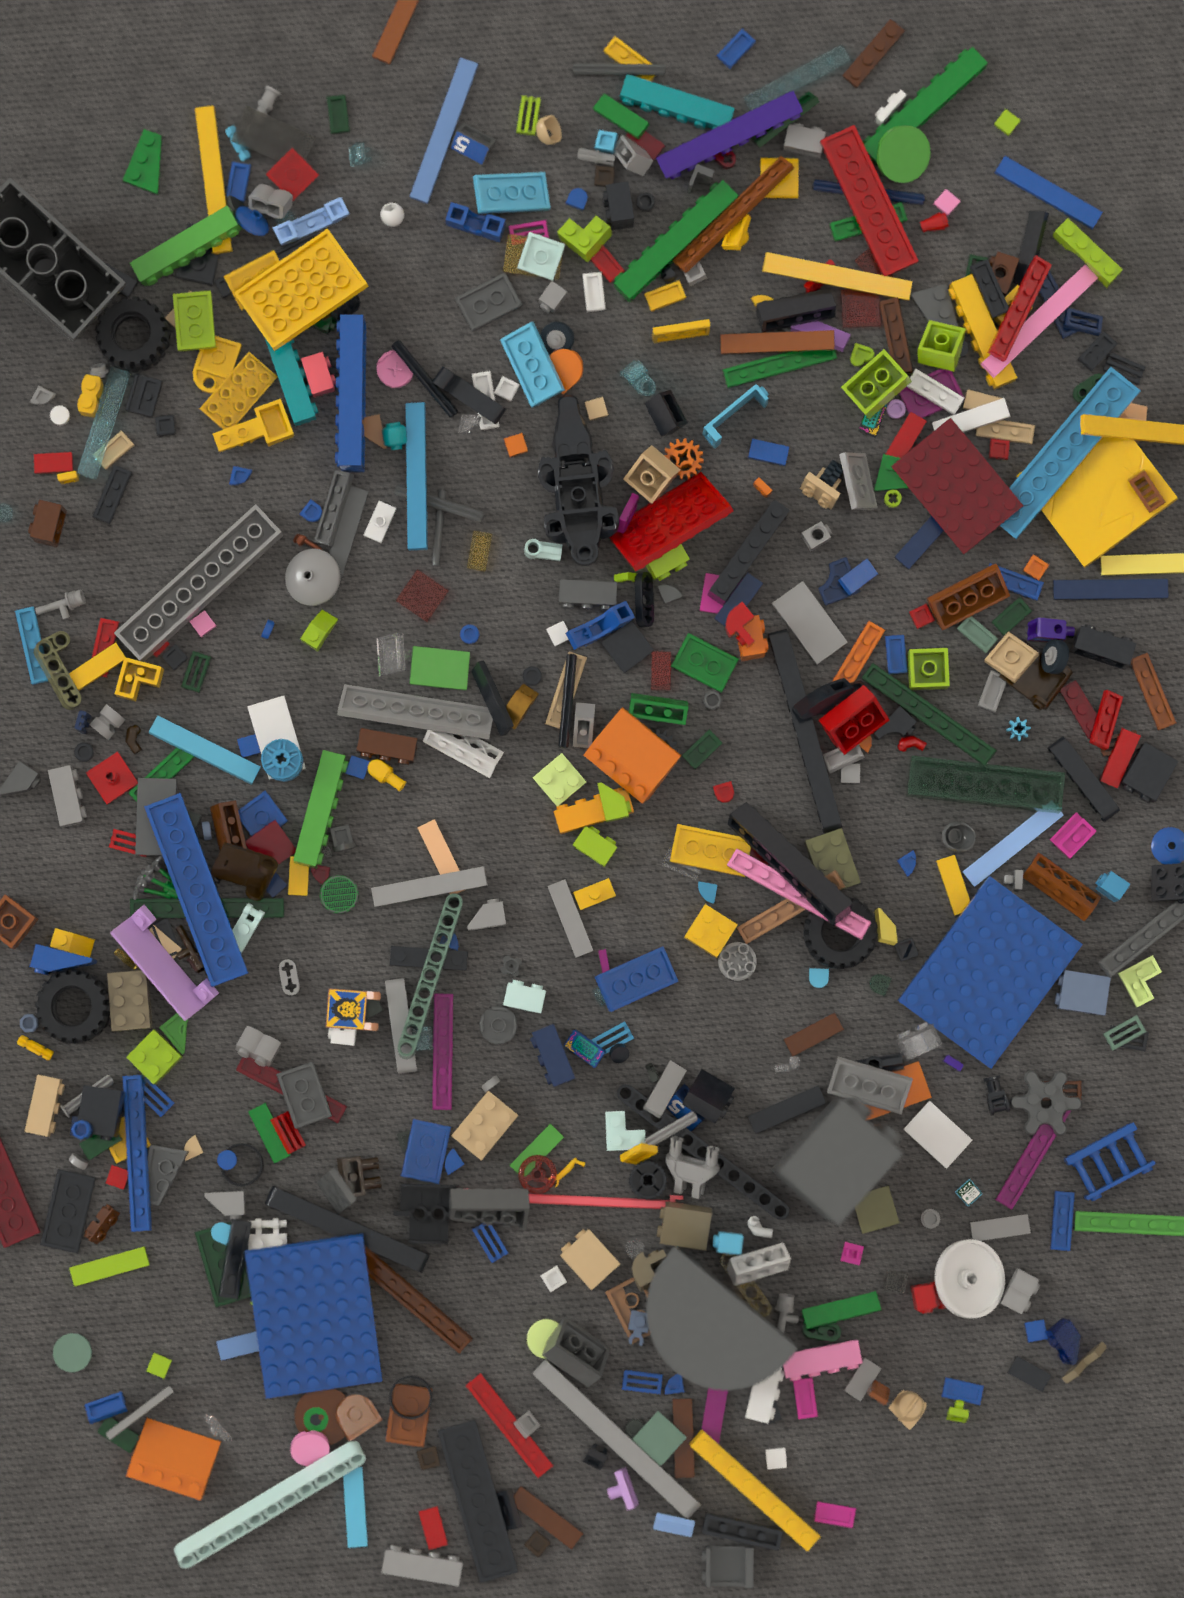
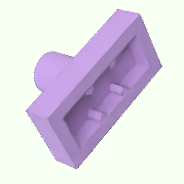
[607,1467,639,1510]

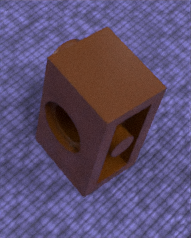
[989,251,1019,297]

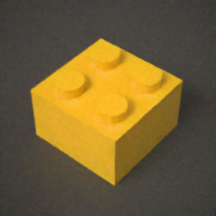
[684,904,738,958]

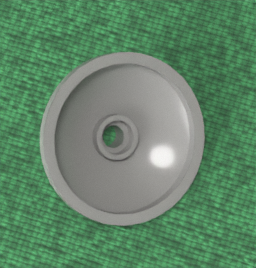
[285,549,341,606]

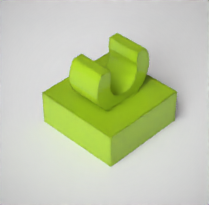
[946,1400,969,1423]

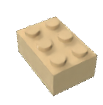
[452,1091,519,1161]

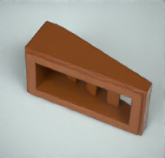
[1128,469,1166,513]
[867,1380,890,1405]

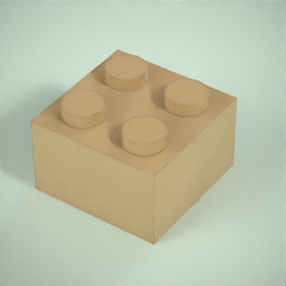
[623,445,681,503]

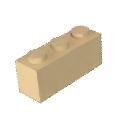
[25,1075,65,1137]

